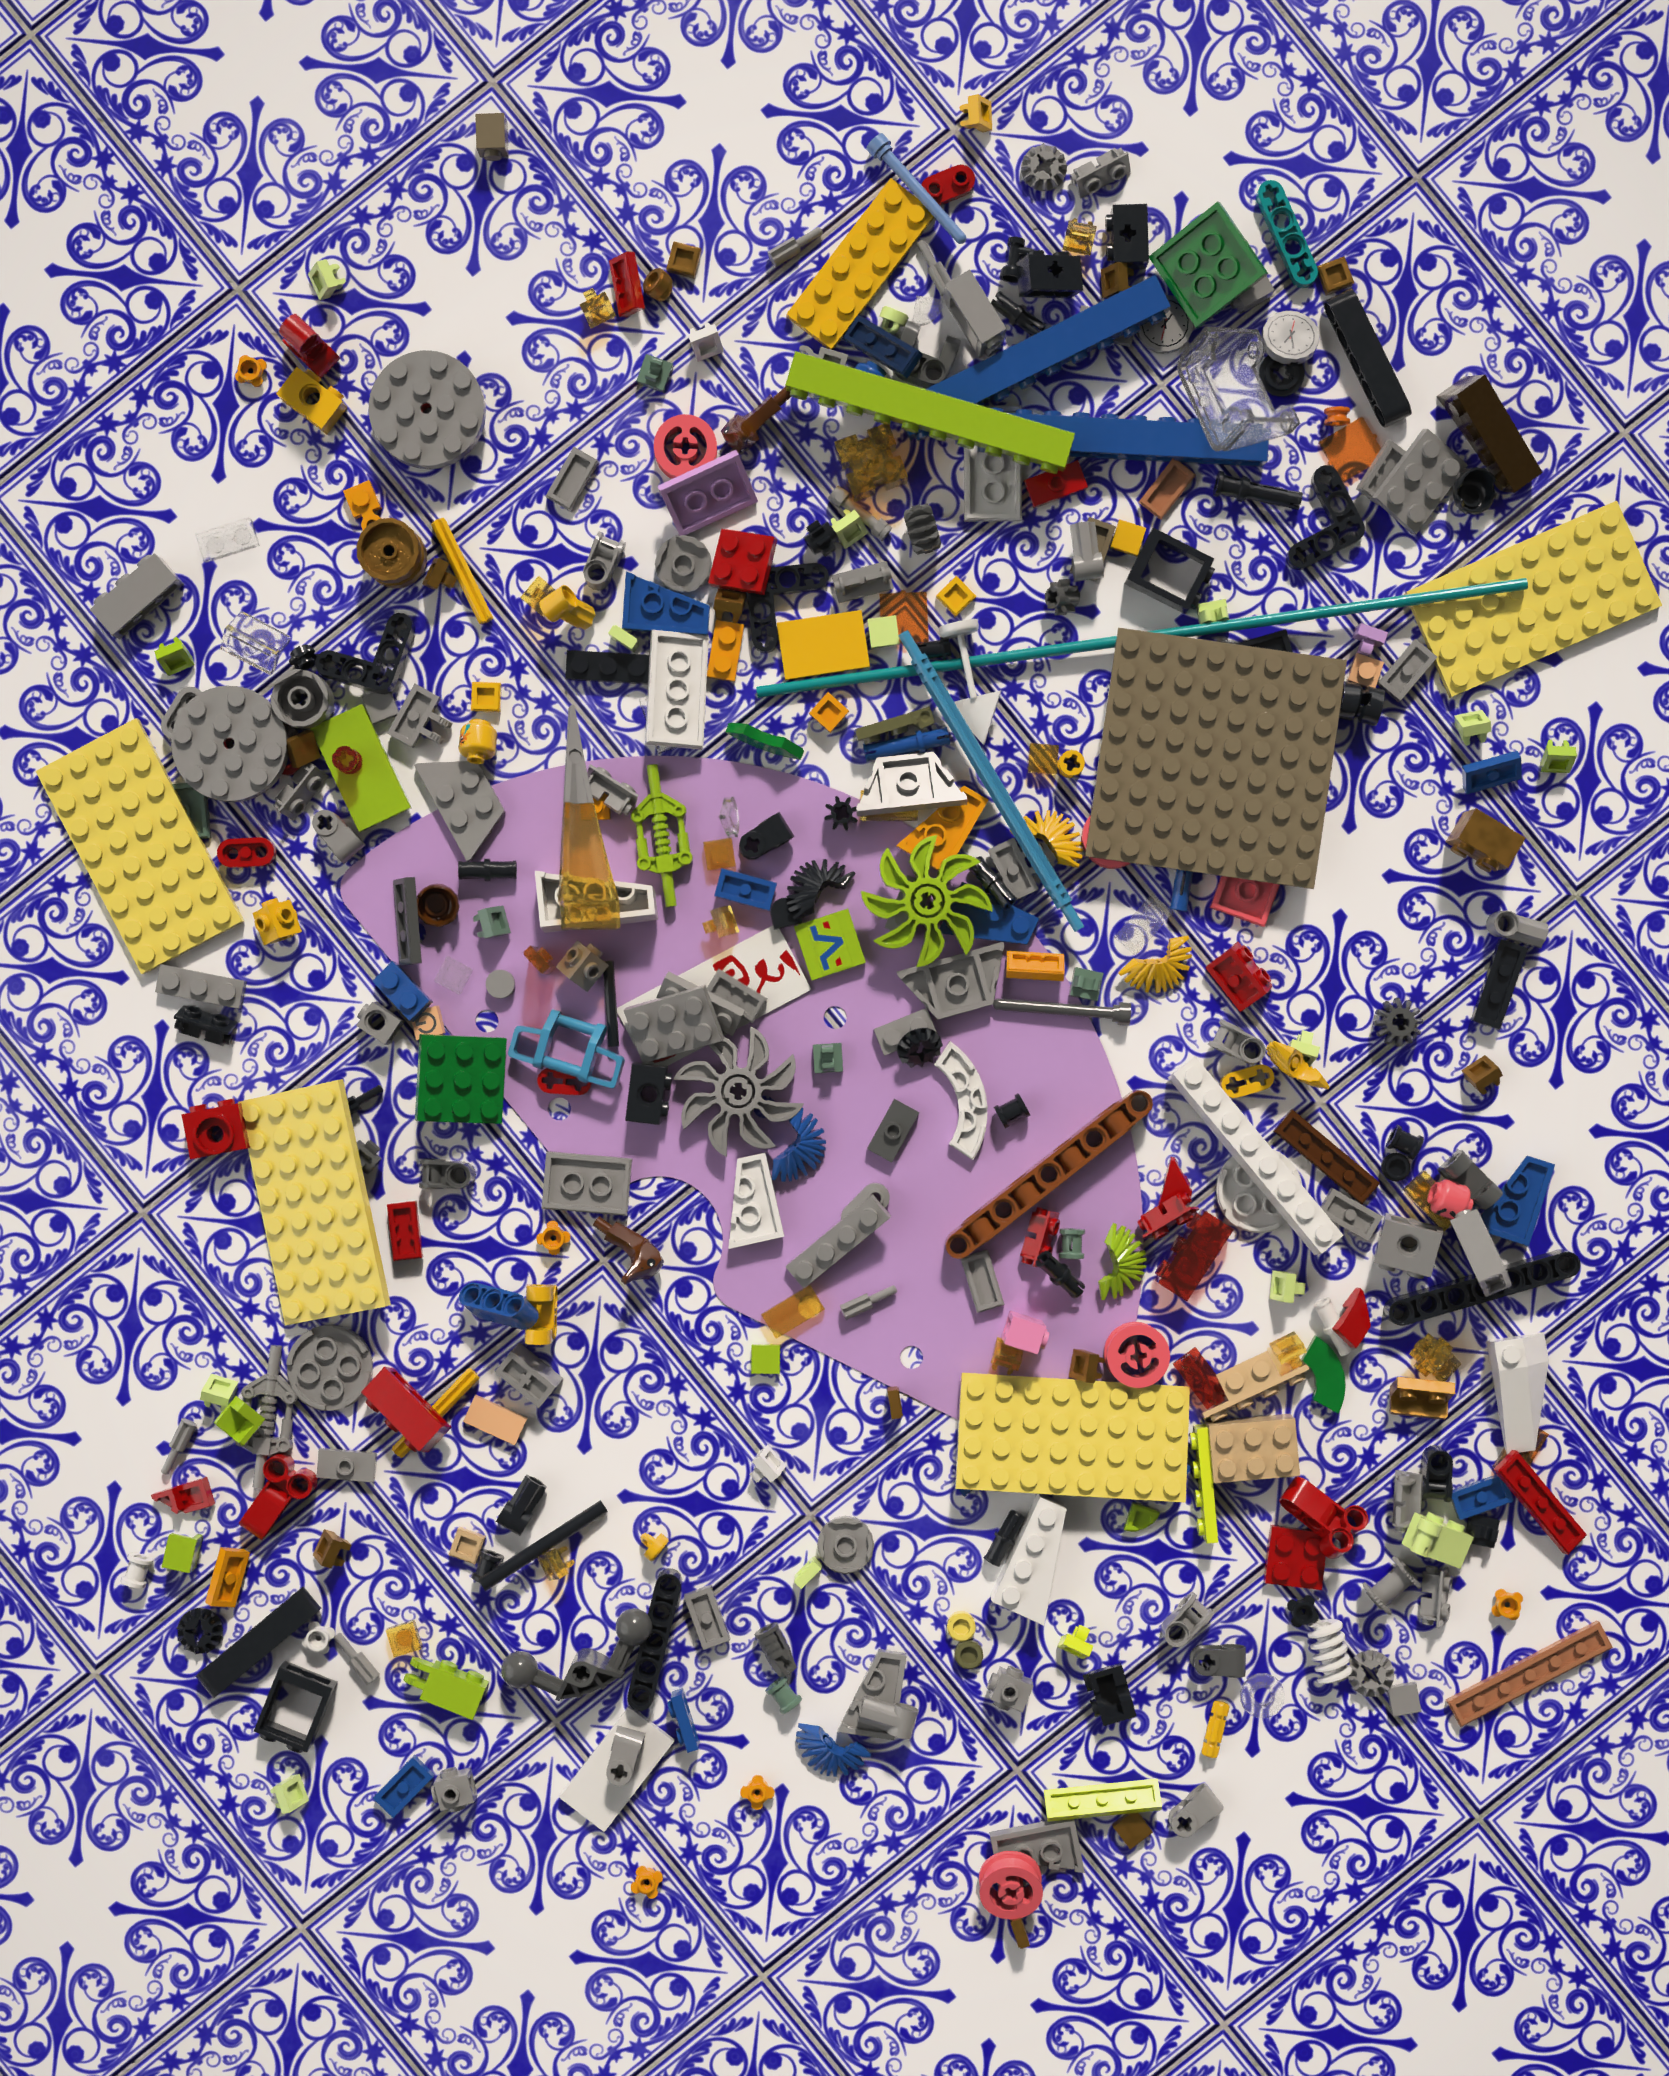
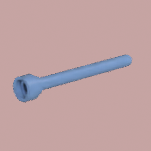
[866,133,967,244]

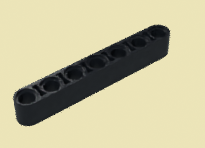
[1383,1249,1581,1326]

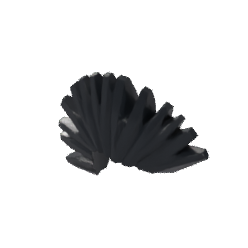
[787,859,856,920]

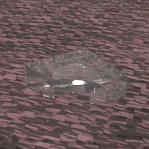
[912,295,945,326]
[719,797,739,838]

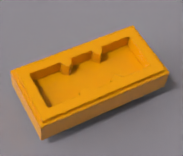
[1006,951,1065,981]

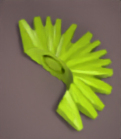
[1098,1223,1147,1300]

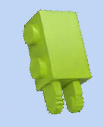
[403,1657,489,1720]

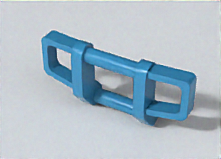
[508,1009,625,1088]

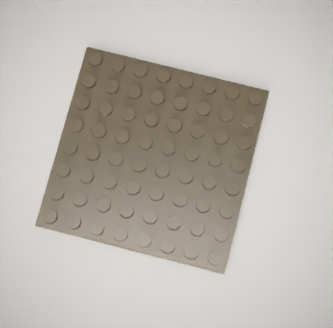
[1085,627,1347,889]

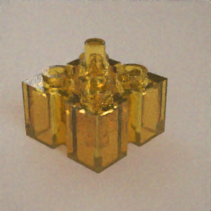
[834,424,908,502]

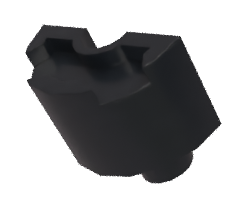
[1083,1663,1137,1726]

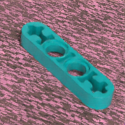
[1256,180,1318,288]

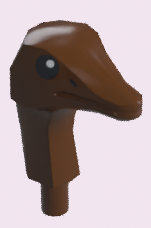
[721,386,792,454]
[593,1216,664,1285]

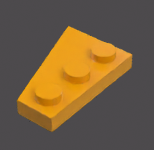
[896,786,988,871]

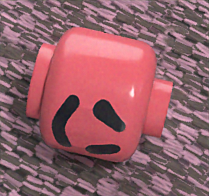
[1427,1178,1473,1220]

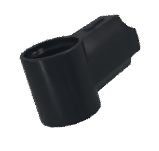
[495,1474,547,1536]

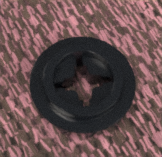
[1258,355,1305,398]
[897,1028,943,1068]
[176,1608,223,1655]

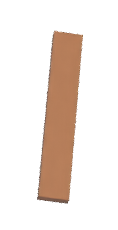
[1446,1620,1613,1727]

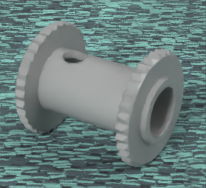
[1363,1556,1422,1615]

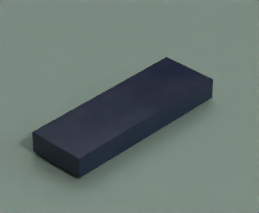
[842,315,923,379]

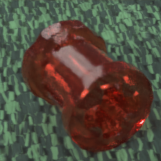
[332,746,363,775]

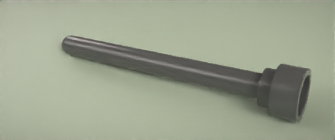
[993,999,1131,1026]

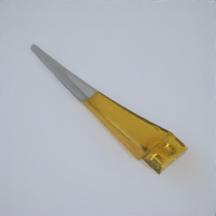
[558,704,621,930]

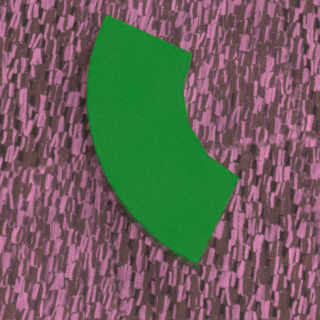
[725,722,804,760]
[1301,1335,1346,1413]

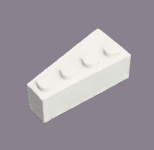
[535,871,658,933]
[990,1494,1067,1626]

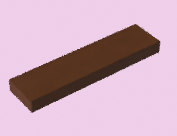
[1273,1109,1380,1204]

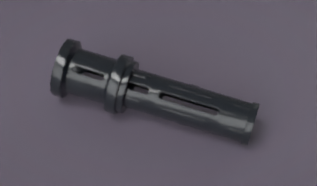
[1213,471,1303,510]

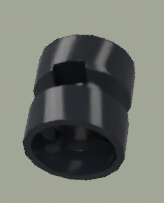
[1339,681,1385,726]

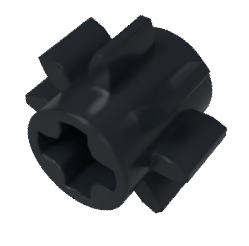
[803,520,839,557]
[824,796,858,831]

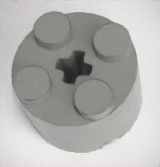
[270,669,335,730]

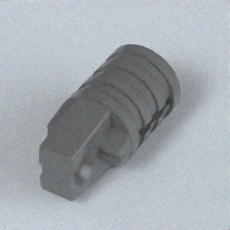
[754,1622,797,1677]

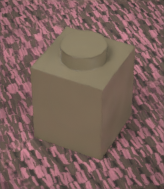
[475,113,509,161]

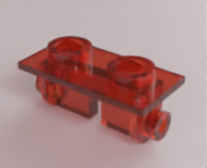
[1173,1347,1225,1409]

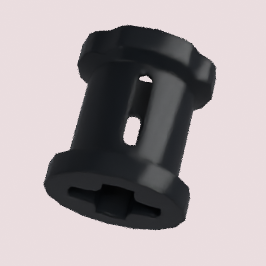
[994,1093,1031,1129]
[1386,1125,1424,1160]
[471,1549,505,1583]

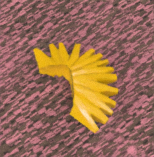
[1009,810,1083,868]
[1118,935,1192,993]
[1266,1041,1330,1089]

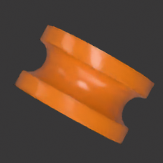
[1324,406,1350,426]

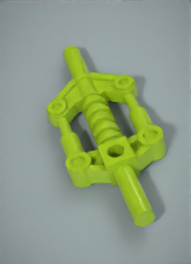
[631,764,693,907]

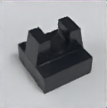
[1465,1514,1500,1548]

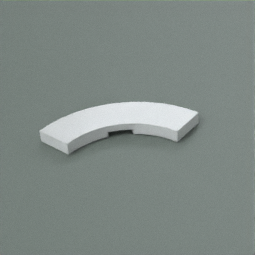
[934,1041,988,1160]

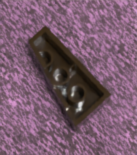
[1436,375,1543,493]

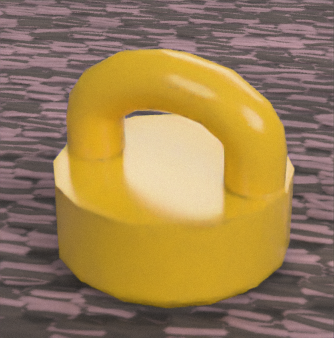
[640,1533,669,1561]

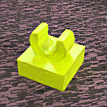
[1057,1625,1093,1659]

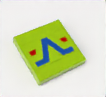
[794,908,866,981]

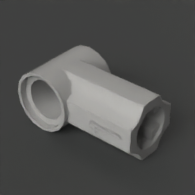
[1070,521,1104,582]
[1486,910,1549,948]
[858,1696,919,1740]

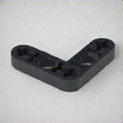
[1286,465,1365,570]
[747,563,829,653]
[315,613,415,694]

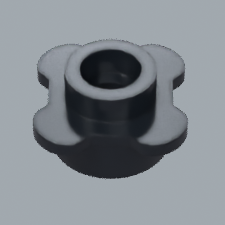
[289,644,319,670]
[1287,1595,1319,1627]

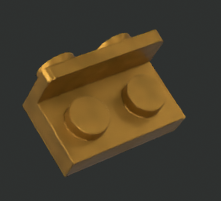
[1389,1377,1455,1420]

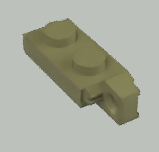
[854,706,935,744]

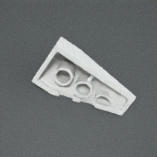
[1486,1332,1549,1455]

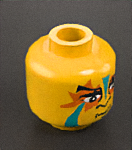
[458,719,498,764]

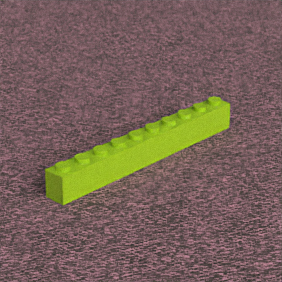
[785,351,1075,474]

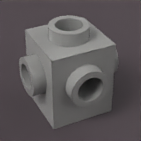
[556,940,609,992]
[987,1666,1034,1712]
[431,1767,478,1812]

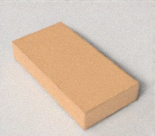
[463,1395,528,1445]

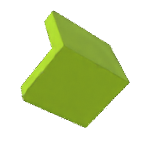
[214,1396,265,1446]
[162,1533,203,1573]

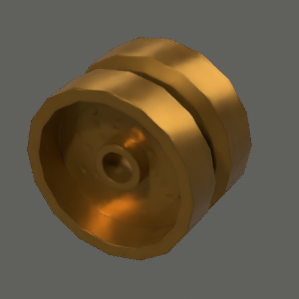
[356,518,427,589]

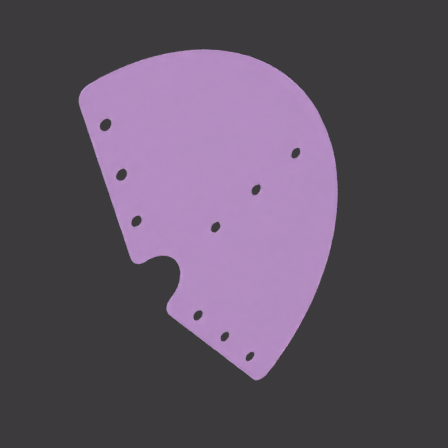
[340,756,1143,1420]

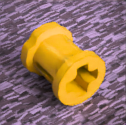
[1057,750,1085,778]

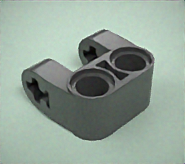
[894,320,962,389]
[1437,1149,1503,1210]

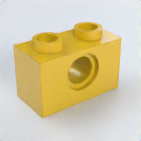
[276,367,348,435]

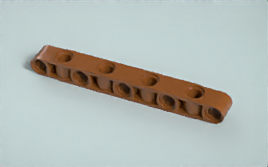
[945,1090,1153,1259]

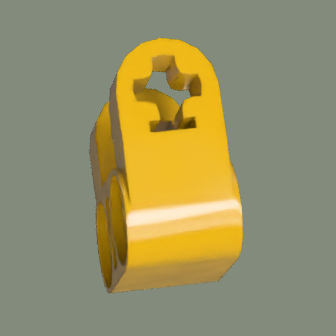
[525,1284,558,1345]

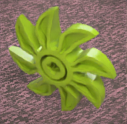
[861,835,993,967]

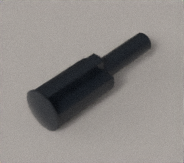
[348,1085,383,1115]

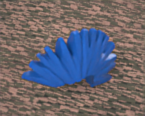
[772,1108,826,1182]
[796,1723,871,1777]

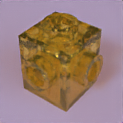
[1409,1333,1462,1382]

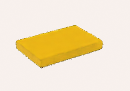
[777,610,870,681]

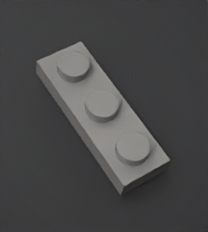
[155,964,247,1009]
[656,971,745,1036]

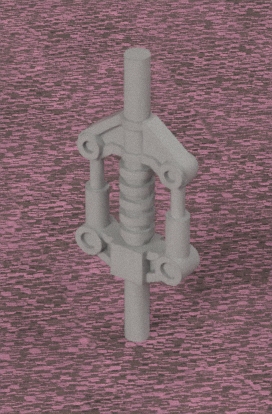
[235,1345,298,1489]

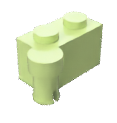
[1401,1512,1474,1569]

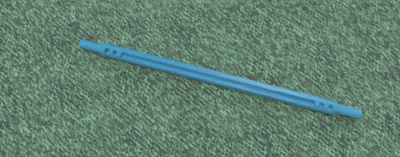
[898,630,1085,932]

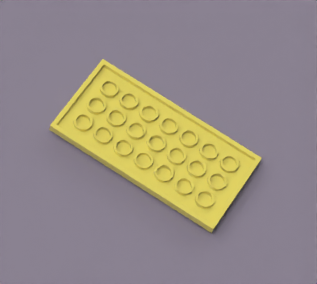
[1404,501,1662,698]
[35,718,245,974]
[238,1079,391,1325]
[955,1373,1190,1503]

